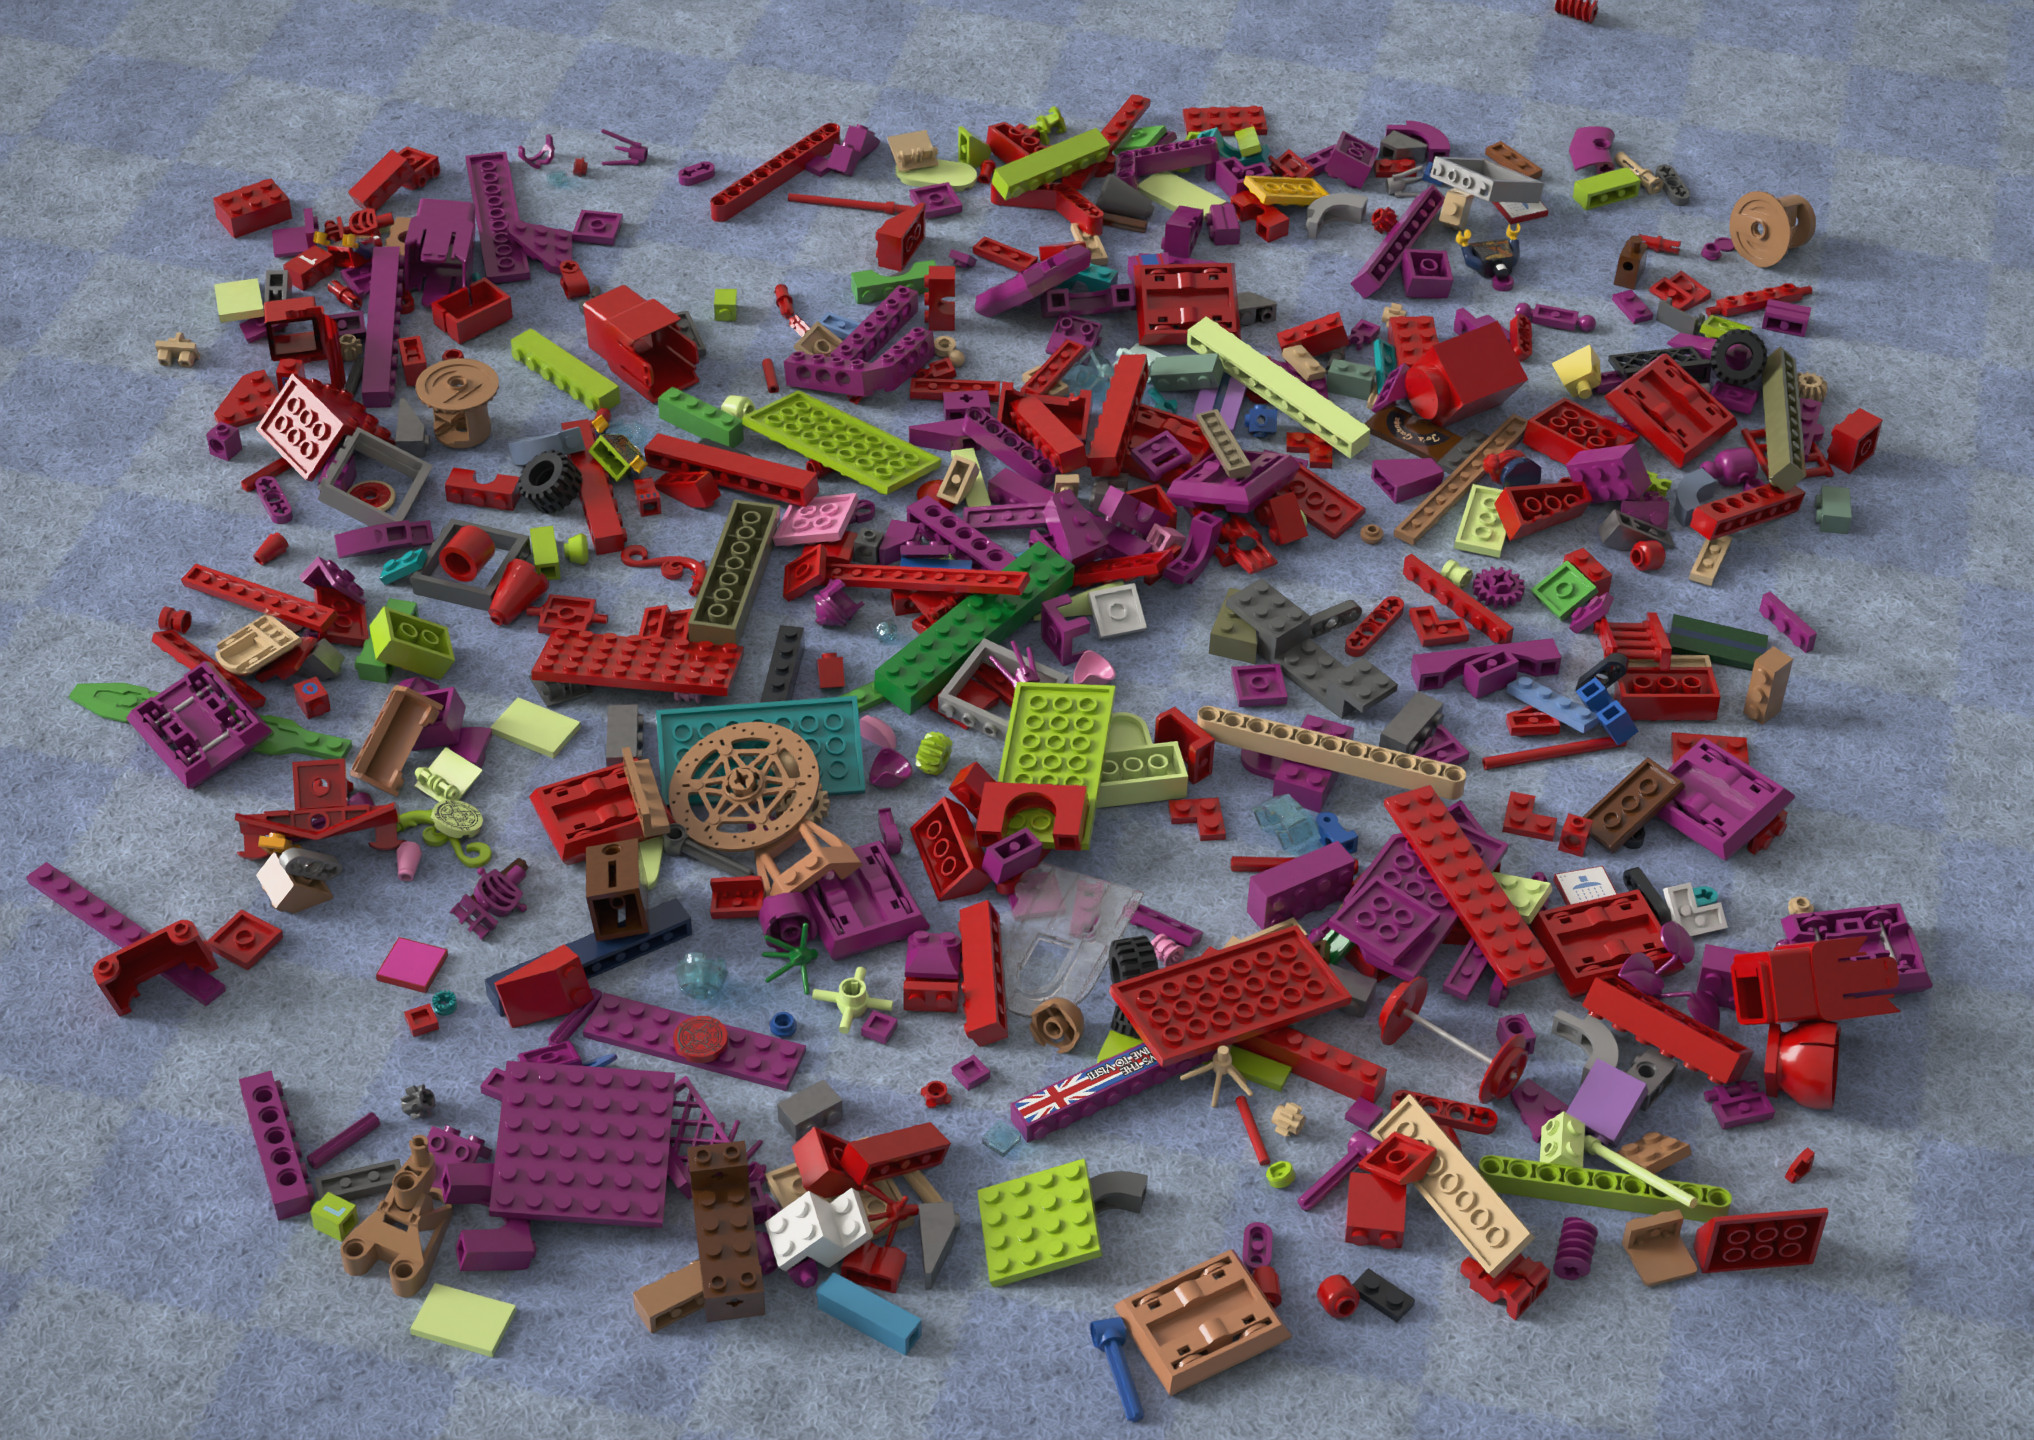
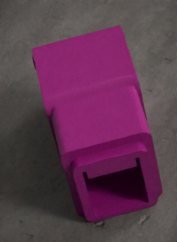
[404,198,475,307]

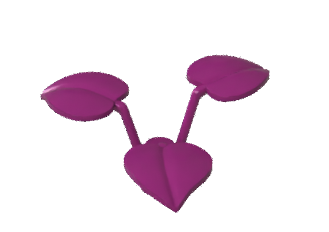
[1618,921,1720,1032]

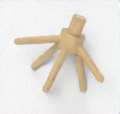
[1180,1044,1253,1108]

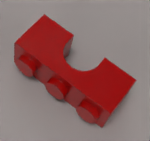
[1230,189,1289,243]
[924,266,955,331]
[445,467,521,511]

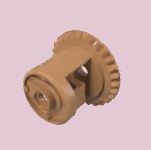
[1730,191,1816,267]
[416,358,499,449]

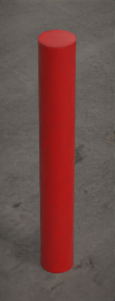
[1235,1096,1271,1166]

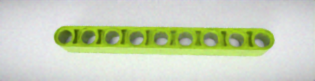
[1478,1155,1732,1222]

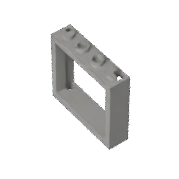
[1430,157,1544,203]
[317,427,433,526]
[938,638,1069,742]

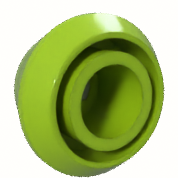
[564,533,589,565]

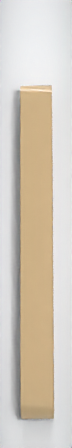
[1197,706,1466,800]

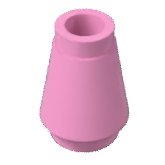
[396,841,422,881]

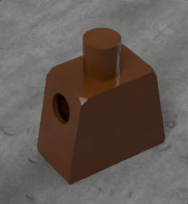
[1613,236,1648,290]

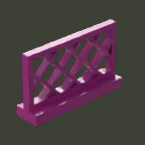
[667,1076,731,1200]

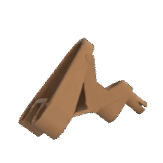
[340,1135,453,1298]

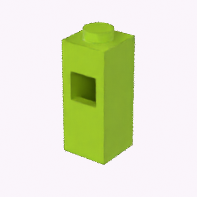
[529,525,561,580]

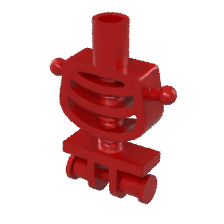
[324,208,395,242]

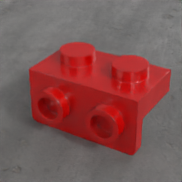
[1268,149,1316,178]
[710,876,766,919]

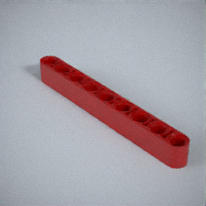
[710,123,841,222]

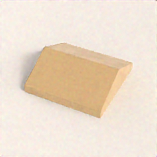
[794,321,843,357]

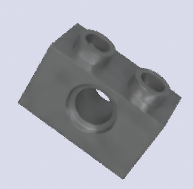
[1623,1047,1678,1112]

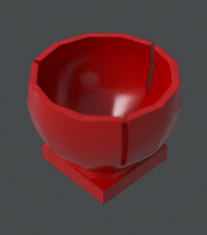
[1764,1020,1839,1110]

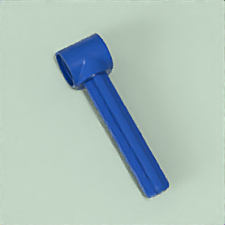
[1090,1317,1144,1422]

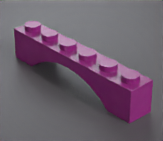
[1411,638,1561,691]

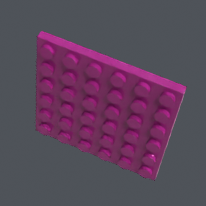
[489,1061,675,1228]

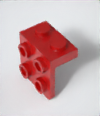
[903,976,959,1012]

